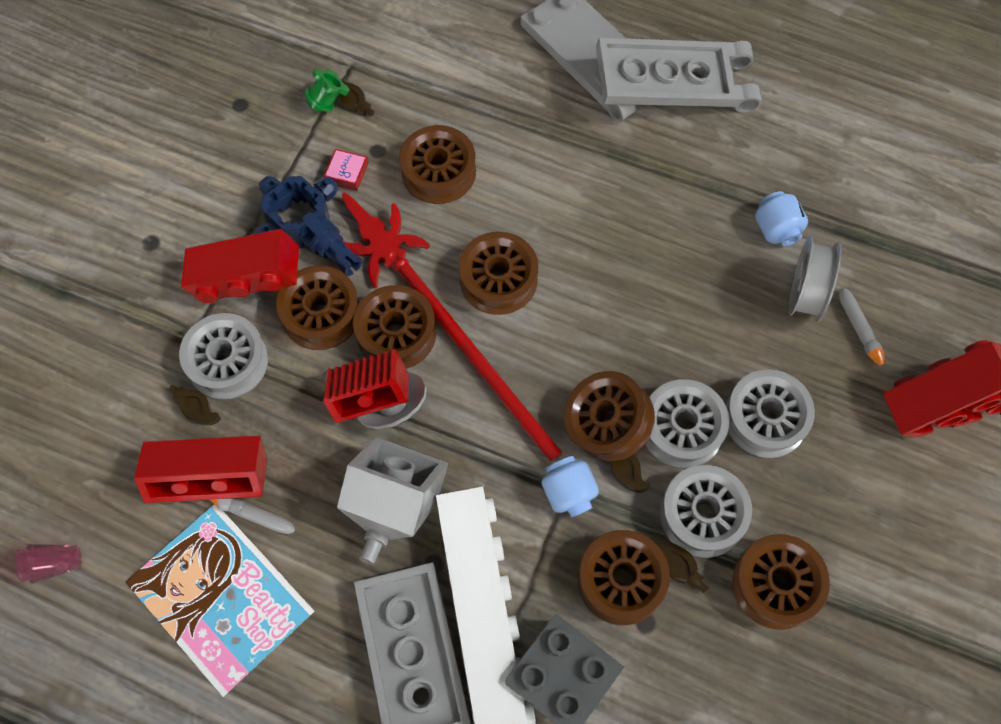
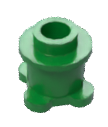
[304,68,350,112]

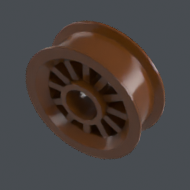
[399,125,476,204]
[459,232,538,315]
[276,266,359,350]
[353,285,436,369]
[564,371,655,461]
[578,530,670,625]
[733,534,830,630]

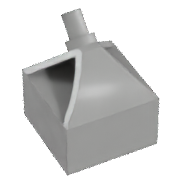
[337,437,448,565]

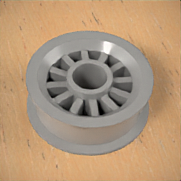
[787,236,842,322]
[179,313,268,400]
[726,369,815,458]
[645,379,729,469]
[660,465,752,558]

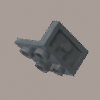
[506,614,624,724]

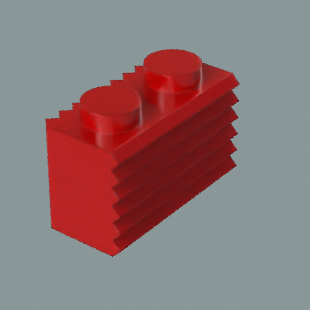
[323,349,409,423]

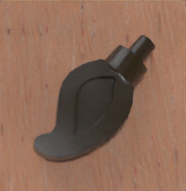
[339,81,375,116]
[168,385,221,425]
[610,455,650,493]
[658,542,709,594]

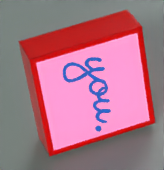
[324,149,369,191]

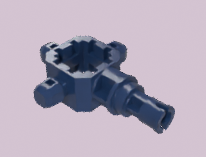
[253,176,362,276]

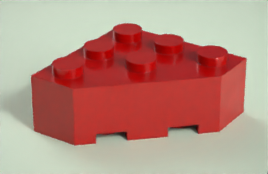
[883,340,1001,437]

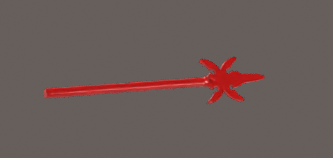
[342,192,562,462]

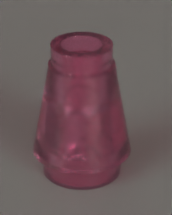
[16,544,82,584]

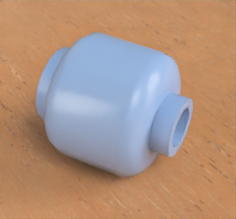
[755,191,808,246]
[541,456,599,518]

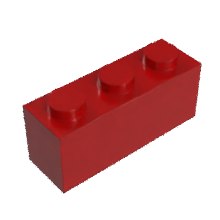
[181,229,299,303]
[134,435,268,503]

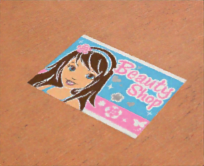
[125,505,314,697]

